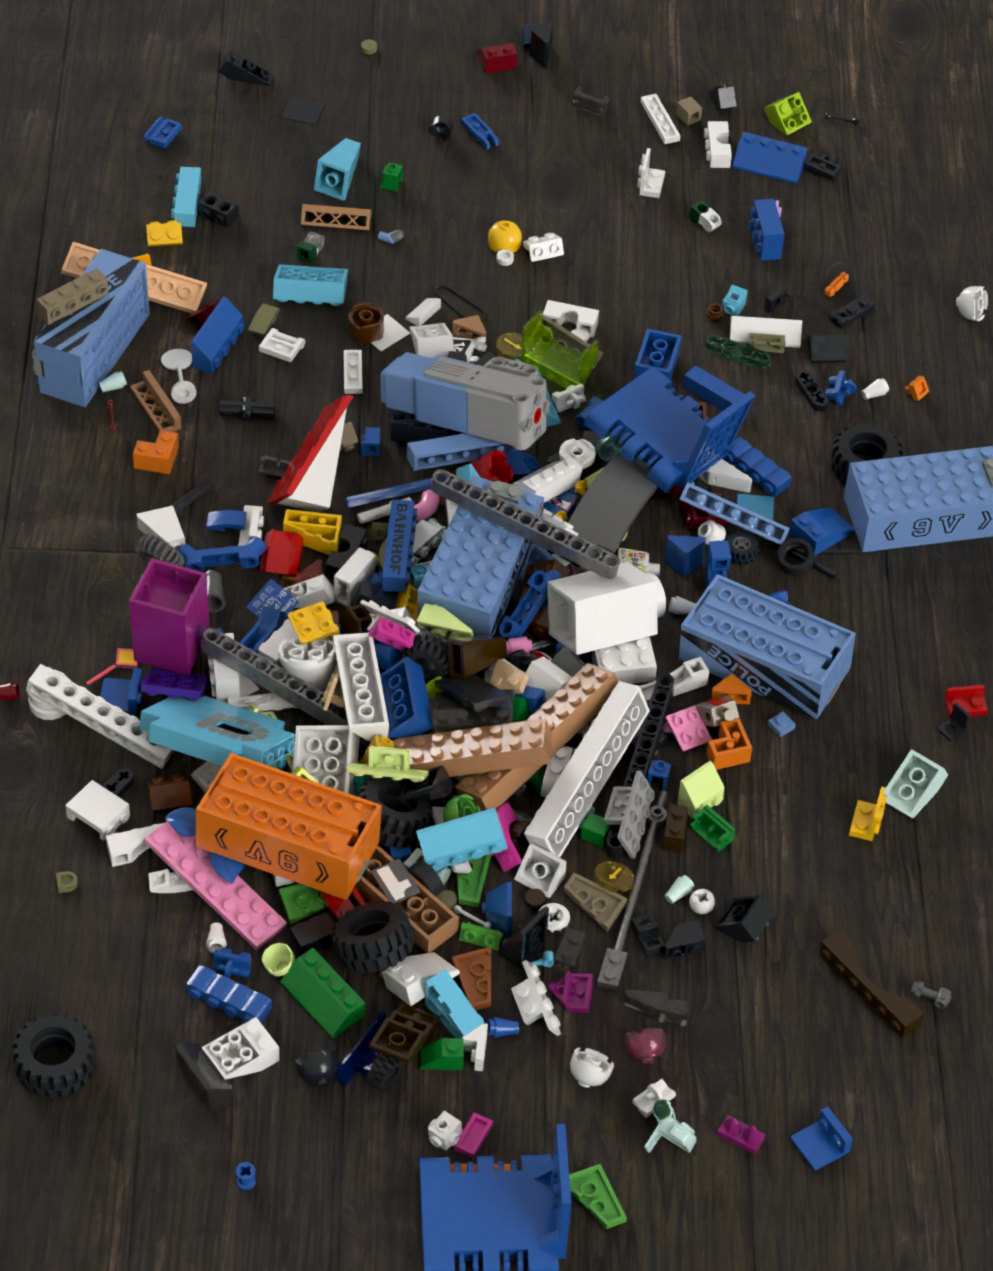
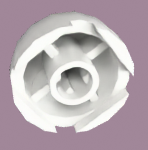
[956,286,988,321]
[570,1048,614,1088]

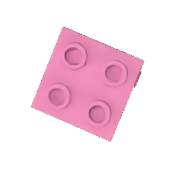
[663,706,712,752]

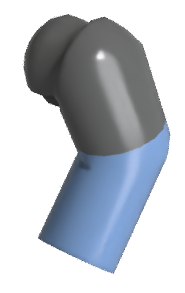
[378,229,404,244]

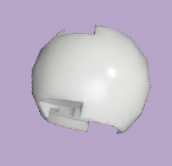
[689,889,715,914]

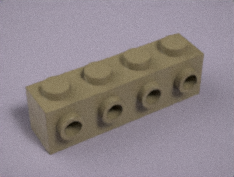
[36,268,109,325]

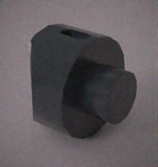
[428,116,453,141]

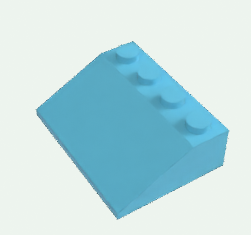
[273,264,348,306]

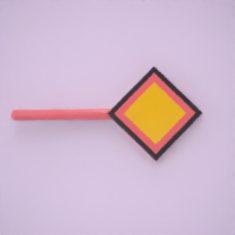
[86,647,139,685]

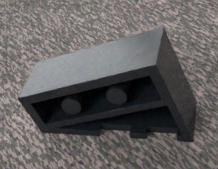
[389,411,448,443]

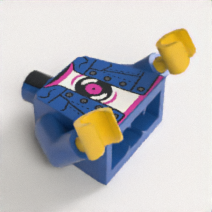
[544,480,588,524]

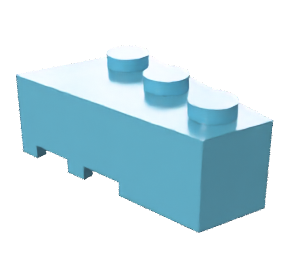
[425,969,484,1038]

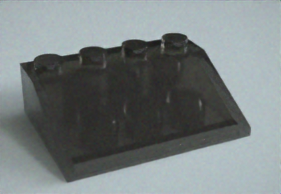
[432,689,514,734]

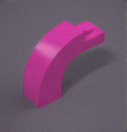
[490,802,522,872]

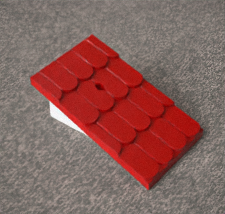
[266,395,353,513]

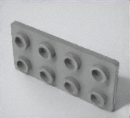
[604,771,654,859]

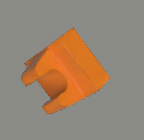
[905,376,929,401]

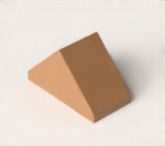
[452,315,486,344]

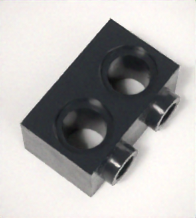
[198,190,239,227]

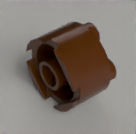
[348,302,384,344]

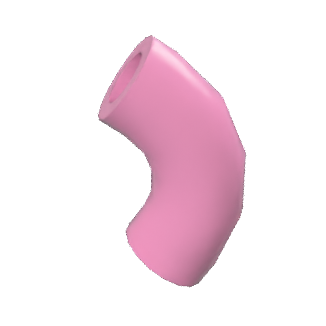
[414,490,440,524]

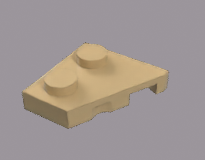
[489,659,529,694]

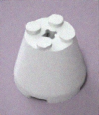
[278,637,336,693]

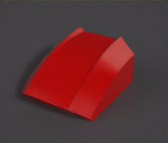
[259,529,304,575]

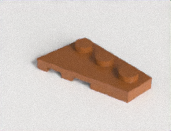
[452,947,491,1011]

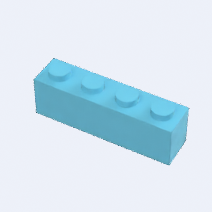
[171,167,201,227]

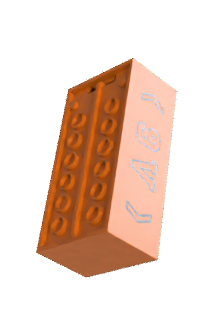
[196,753,382,900]

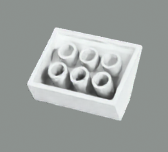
[293,725,360,796]

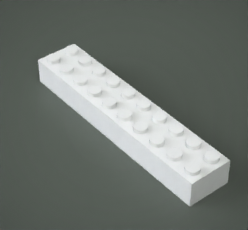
[524,681,650,857]

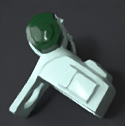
[644,1099,696,1153]

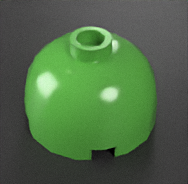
[443,794,481,822]

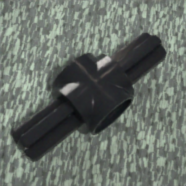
[504,649,538,672]

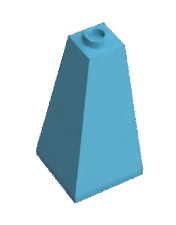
[314,138,361,201]

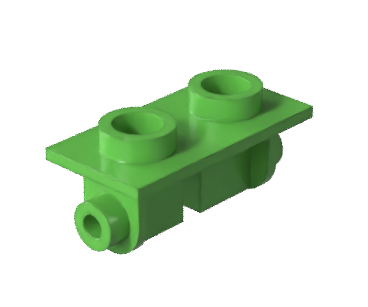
[459,922,504,951]

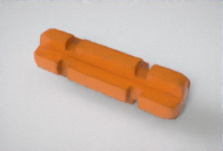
[824,272,849,297]

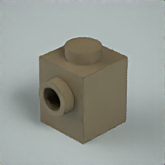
[676,96,702,126]

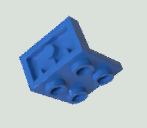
[791,1107,853,1171]

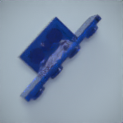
[336,1012,387,1086]

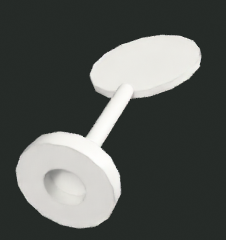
[161,349,196,404]

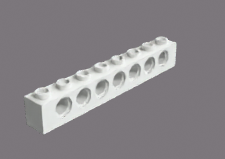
[26,664,174,769]

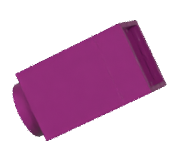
[129,558,210,676]

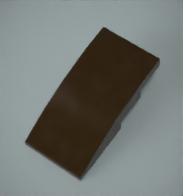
[369,1002,440,1063]

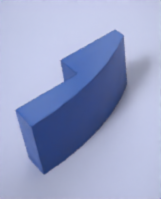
[206,510,247,532]

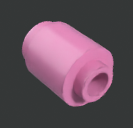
[506,636,533,656]

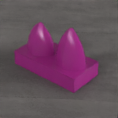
[717,1115,766,1155]

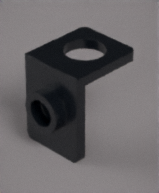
[937,703,970,741]

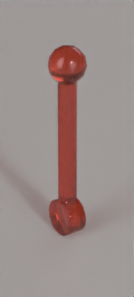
[107,400,117,431]

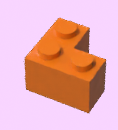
[133,430,179,474]
[706,718,752,770]

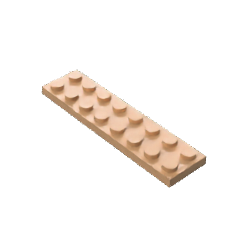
[61,242,207,313]

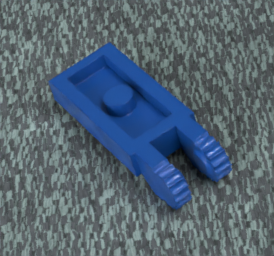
[461,113,499,150]

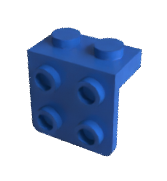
[100,668,145,714]

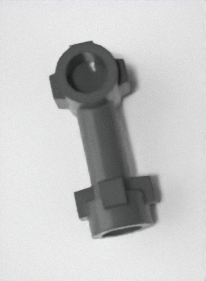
[911,981,952,1009]

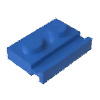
[144,116,182,148]

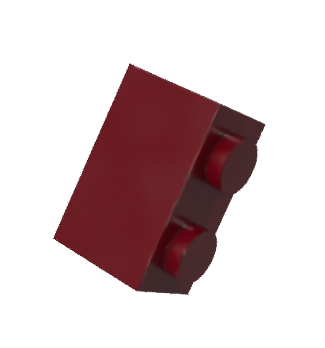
[477,43,518,74]

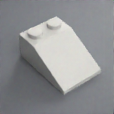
[410,323,454,358]
[382,952,460,1006]

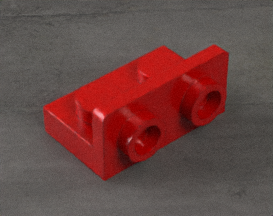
[944,685,988,718]

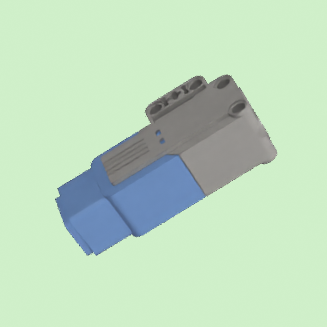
[380,352,550,450]

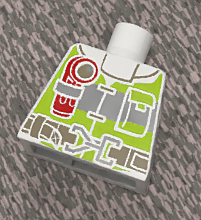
[618,548,660,575]

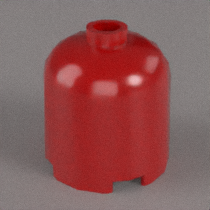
[470,450,513,484]

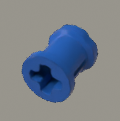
[236,1162,256,1190]

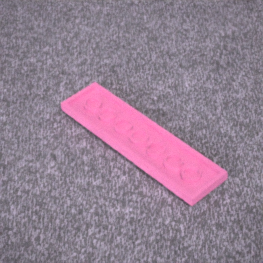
[145,822,287,951]

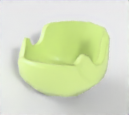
[262,943,295,977]

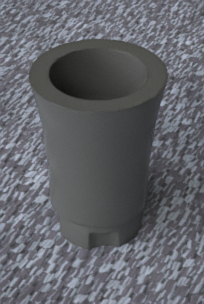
[206,570,226,613]

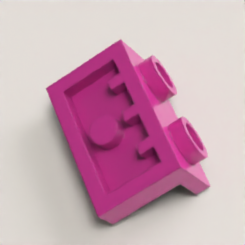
[368,617,415,652]

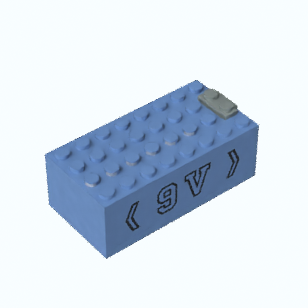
[844,446,993,552]

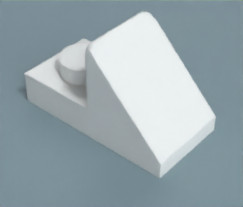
[462,1023,488,1071]

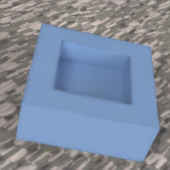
[767,712,795,737]

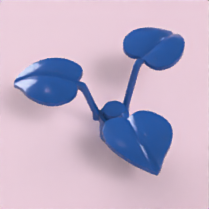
[166,807,244,884]

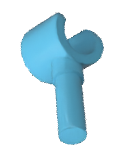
[530,951,554,967]

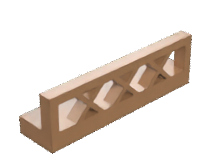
[301,204,372,231]
[130,370,181,432]

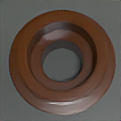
[706,304,724,320]

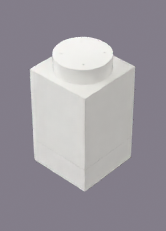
[547,562,666,655]

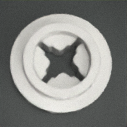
[539,903,570,933]

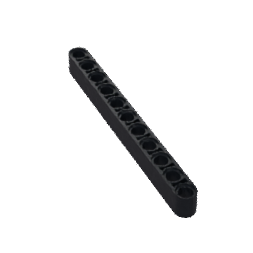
[607,673,674,859]

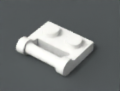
[259,328,305,362]

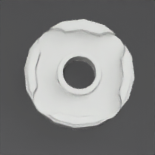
[559,438,596,469]

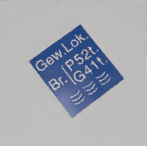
[246,579,299,619]

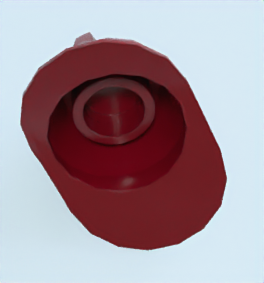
[184,295,220,323]

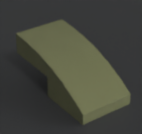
[248,303,280,337]

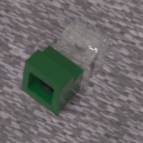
[297,231,325,263]

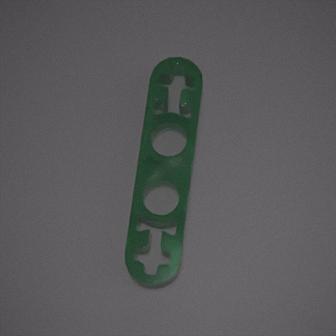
[705,334,771,369]

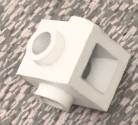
[428,1111,462,1151]

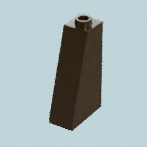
[447,634,507,679]

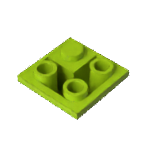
[764,92,812,136]

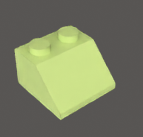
[677,761,724,818]

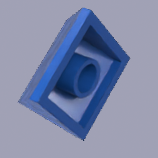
[665,535,706,578]

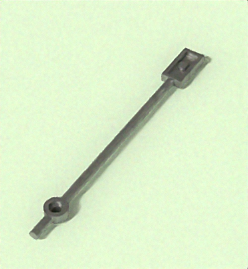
[597,790,667,991]

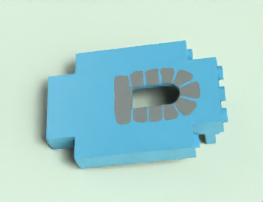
[140,696,295,770]

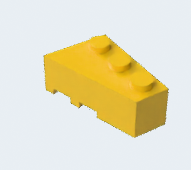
[283,509,342,555]

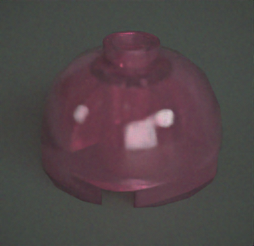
[624,1028,667,1064]

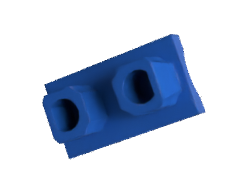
[825,370,857,406]
[212,947,252,978]

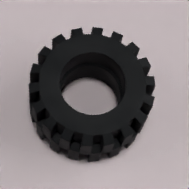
[401,633,449,684]

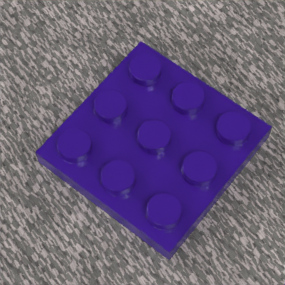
[141,668,209,700]

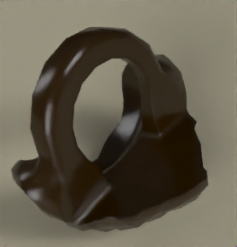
[509,820,531,850]

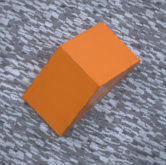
[711,673,751,704]

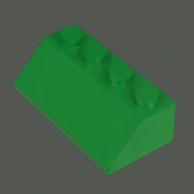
[280,948,365,1039]

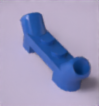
[179,537,266,573]
[499,569,562,641]

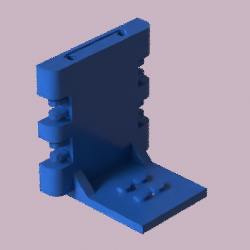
[584,366,756,493]
[419,1124,571,1271]

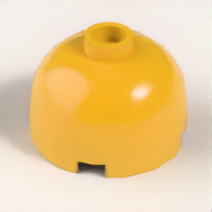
[488,220,522,253]

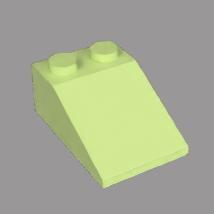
[417,603,473,642]

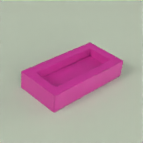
[454,1113,493,1159]

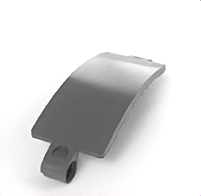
[568,453,659,558]

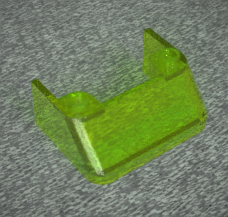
[522,310,599,388]

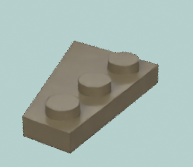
[564,873,627,932]

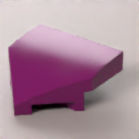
[548,970,594,1013]

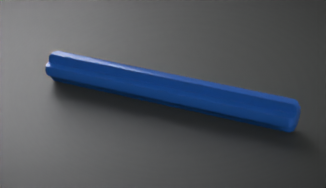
[345,478,432,508]

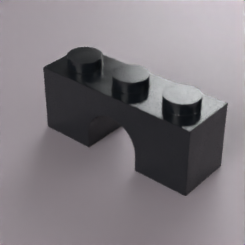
[325,524,369,578]

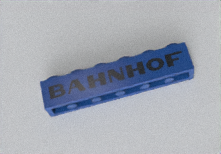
[382,500,418,592]

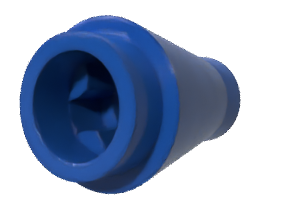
[487,1017,519,1038]

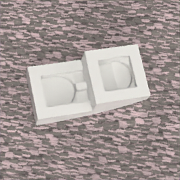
[148,869,193,893]

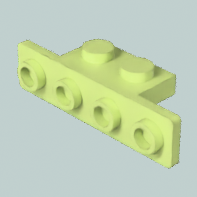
[346,746,429,782]

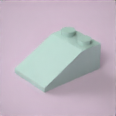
[884,749,948,819]

